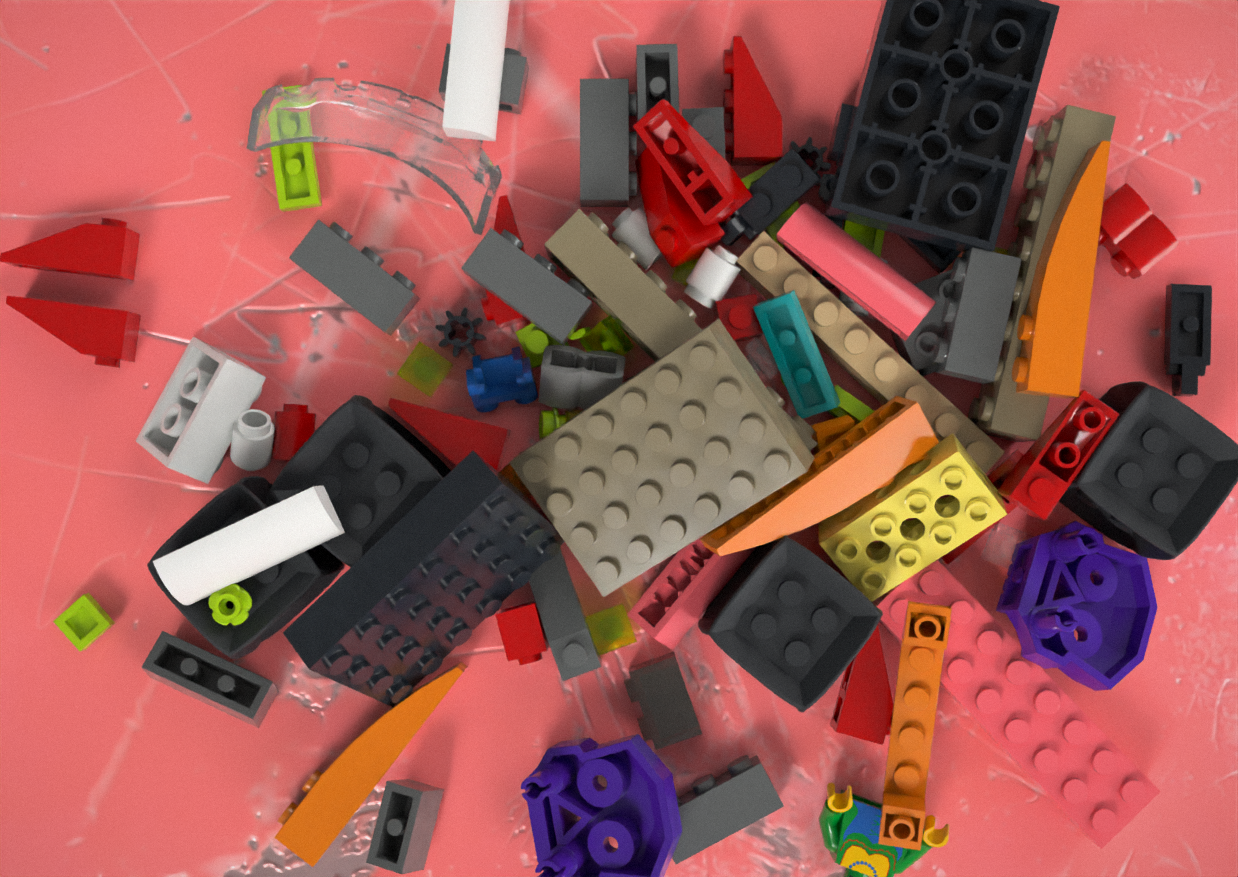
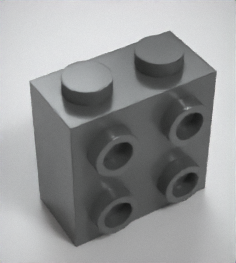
[889,270,956,376]

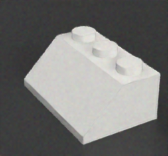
[136,336,266,484]

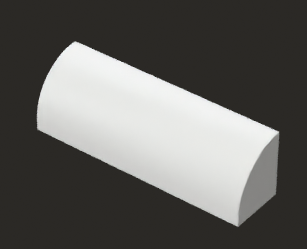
[442,0,510,141]
[153,485,345,605]

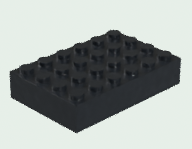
[824,0,1060,252]
[283,450,564,707]

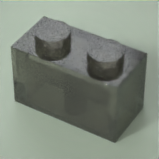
[624,651,702,750]

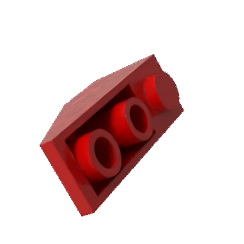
[723,36,783,166]
[997,390,1120,520]

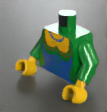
[819,782,950,877]

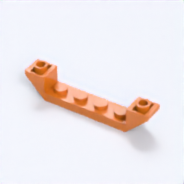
[878,601,952,851]

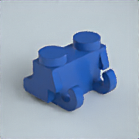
[466,346,538,413]

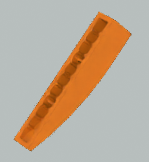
[1012,140,1111,399]
[700,396,939,556]
[274,662,468,867]

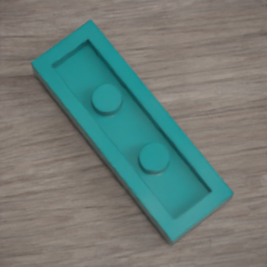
[753,290,840,419]

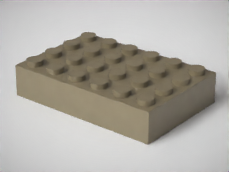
[509,318,814,597]

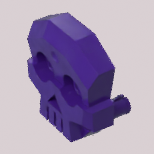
[996,521,1158,691]
[521,734,682,877]

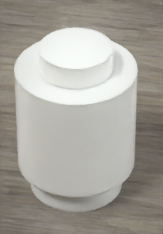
[684,245,741,308]
[230,409,275,471]

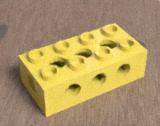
[818,433,1007,602]

